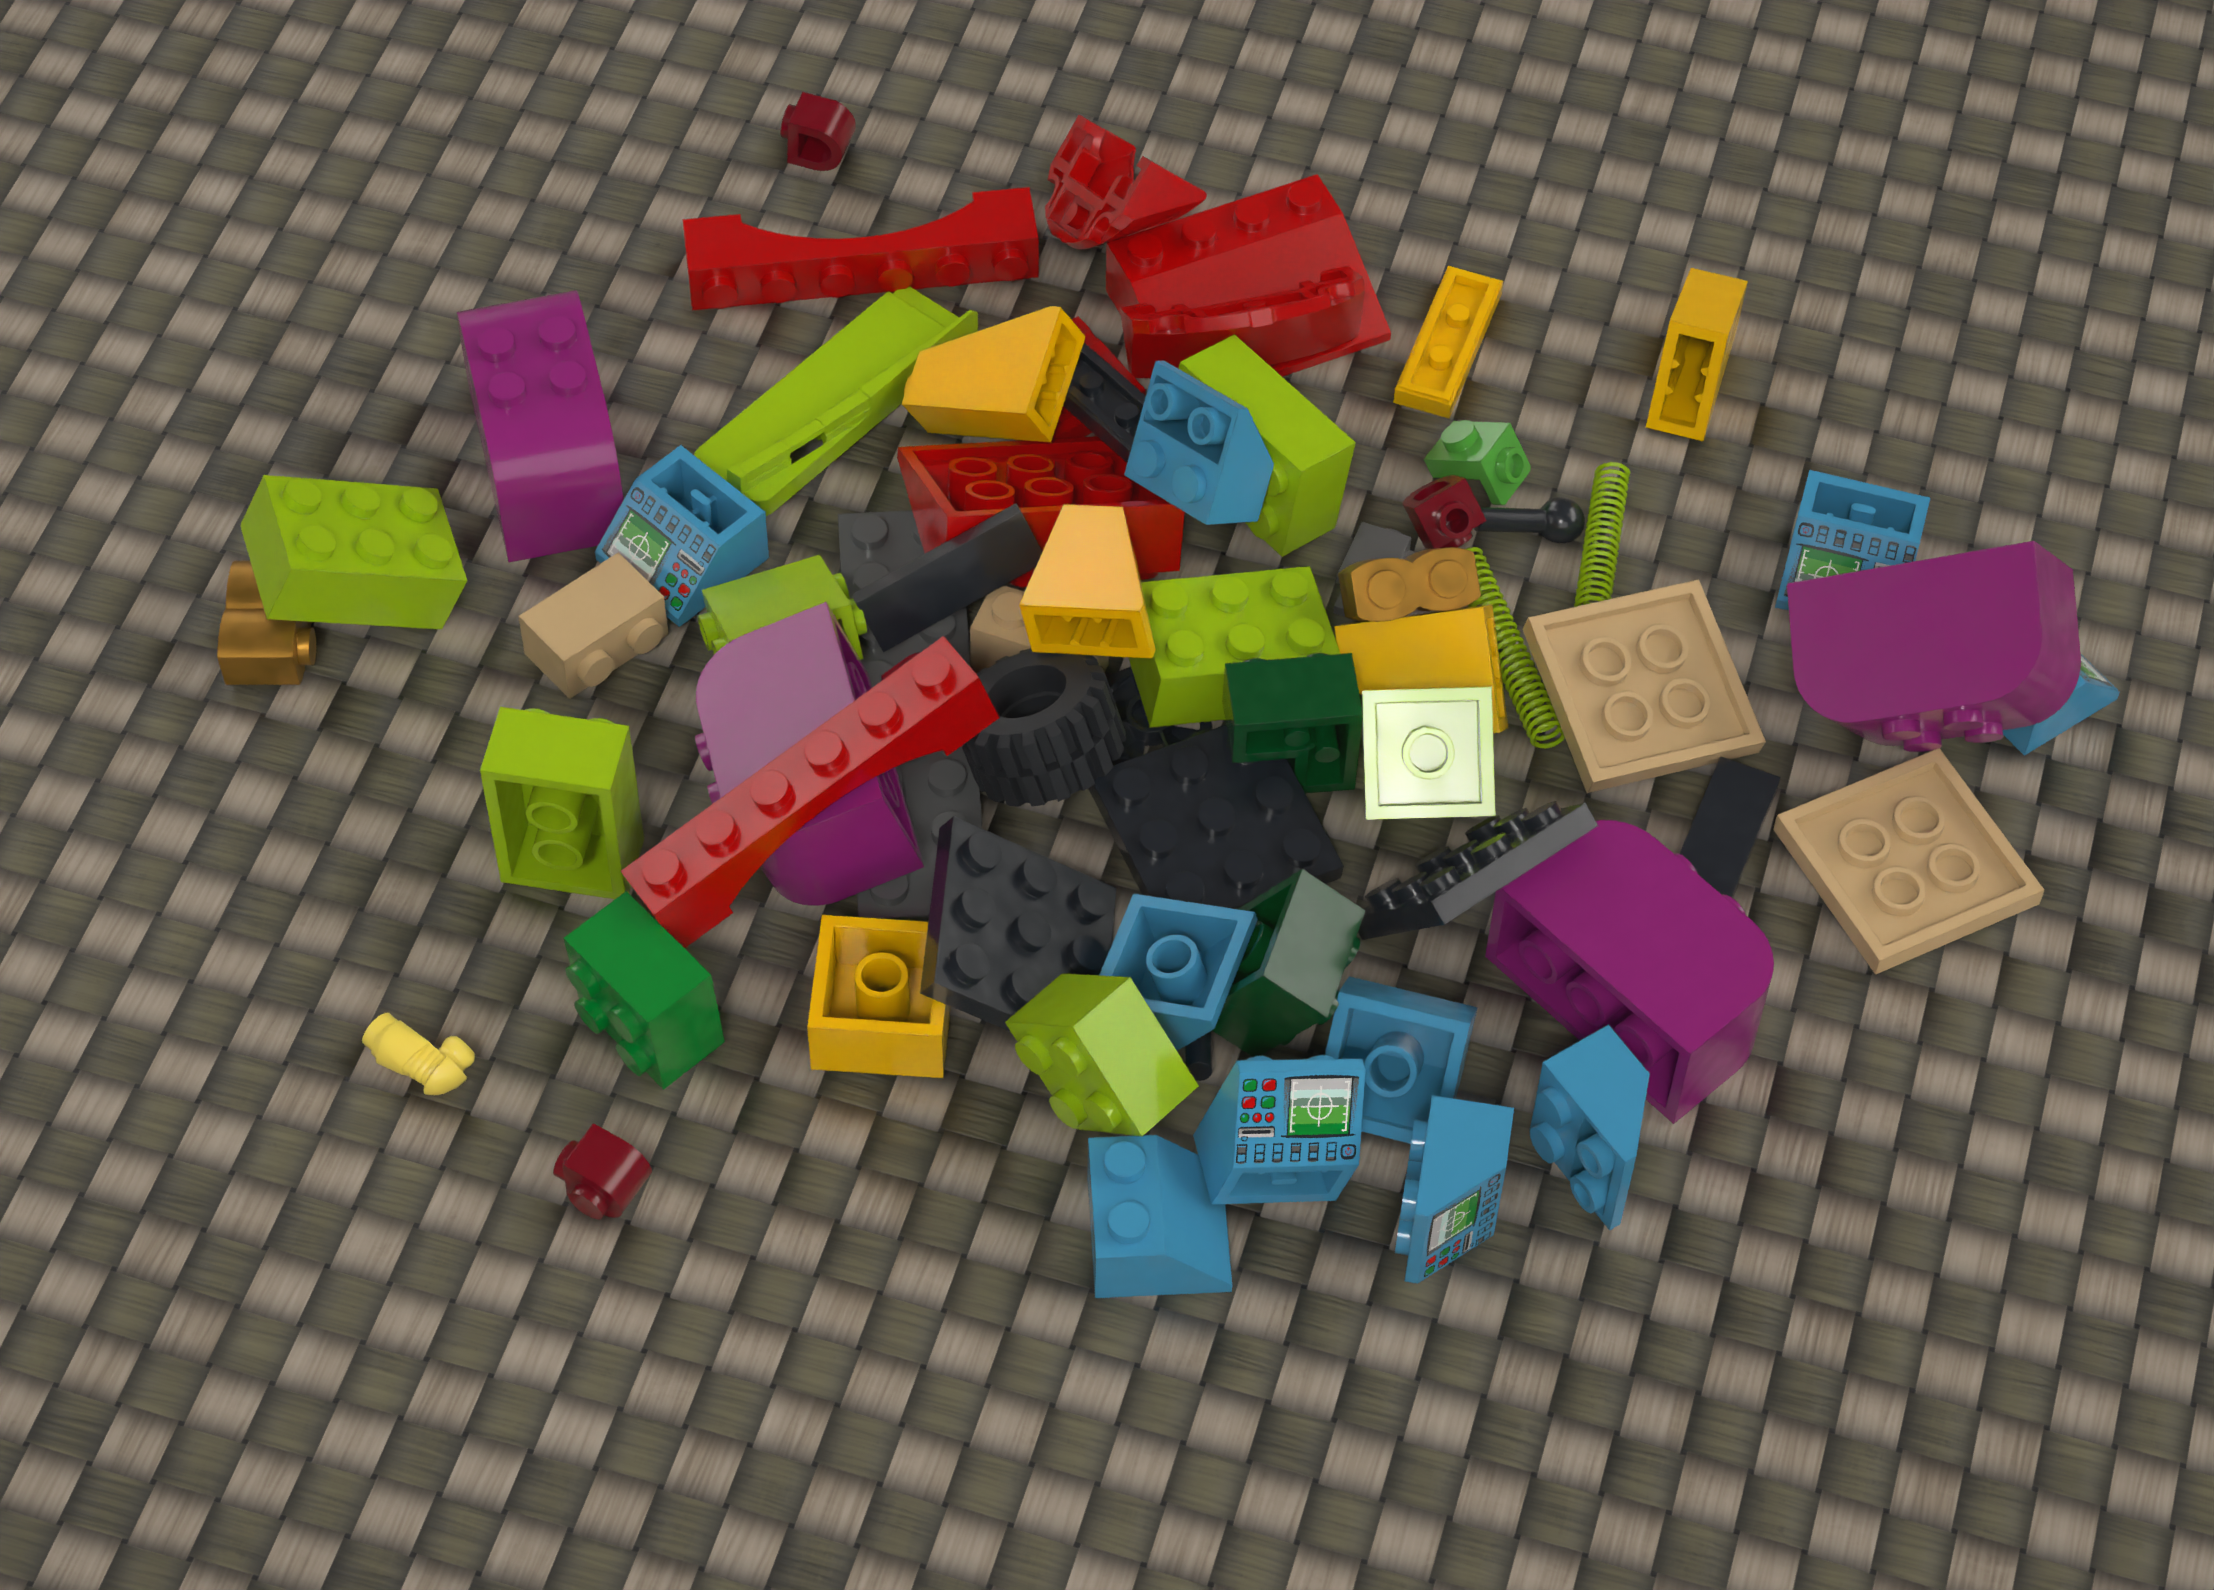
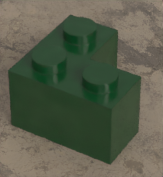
[1222,653,1363,794]

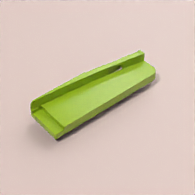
[694,286,978,516]

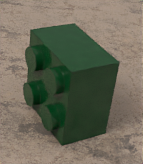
[1212,869,1365,1057]

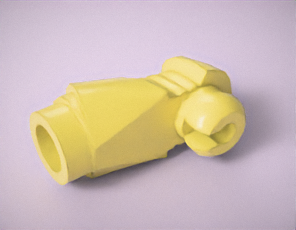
[362,1013,475,1095]

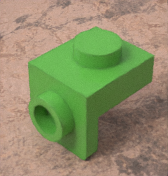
[1424,420,1531,505]

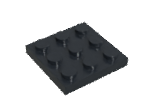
[1088,725,1344,909]
[1358,801,1598,940]
[920,816,1116,1032]

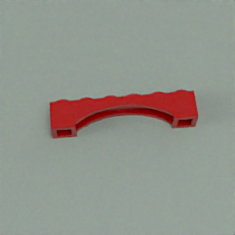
[682,187,1039,311]
[621,636,1000,948]

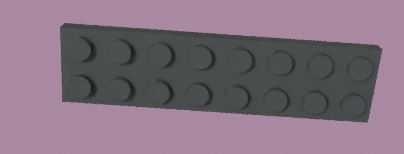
[838,510,982,922]

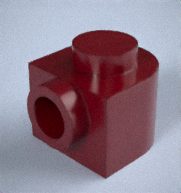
[780,92,856,171]
[1402,475,1487,549]
[553,1123,652,1220]

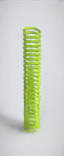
[1574,462,1630,607]
[1466,547,1565,749]

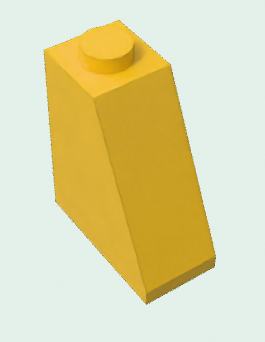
[1645,268,1748,441]
[902,306,1085,442]
[1019,504,1156,659]
[1334,604,1509,733]

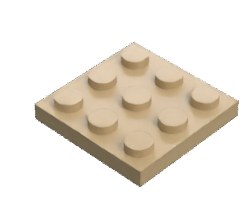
[1522,579,1766,793]
[1773,748,2044,975]

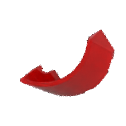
[1045,114,1207,249]
[1120,266,1365,378]

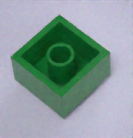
[563,891,725,1090]

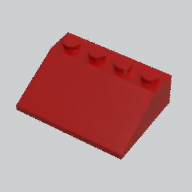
[1106,174,1391,377]
[897,436,1185,587]

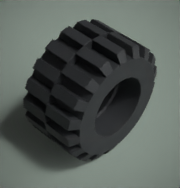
[962,648,1126,807]

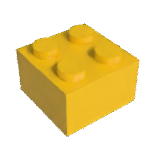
[807,915,951,1078]

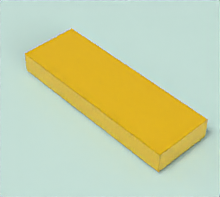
[1393,266,1503,419]

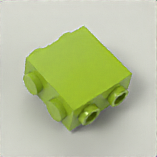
[697,555,867,660]

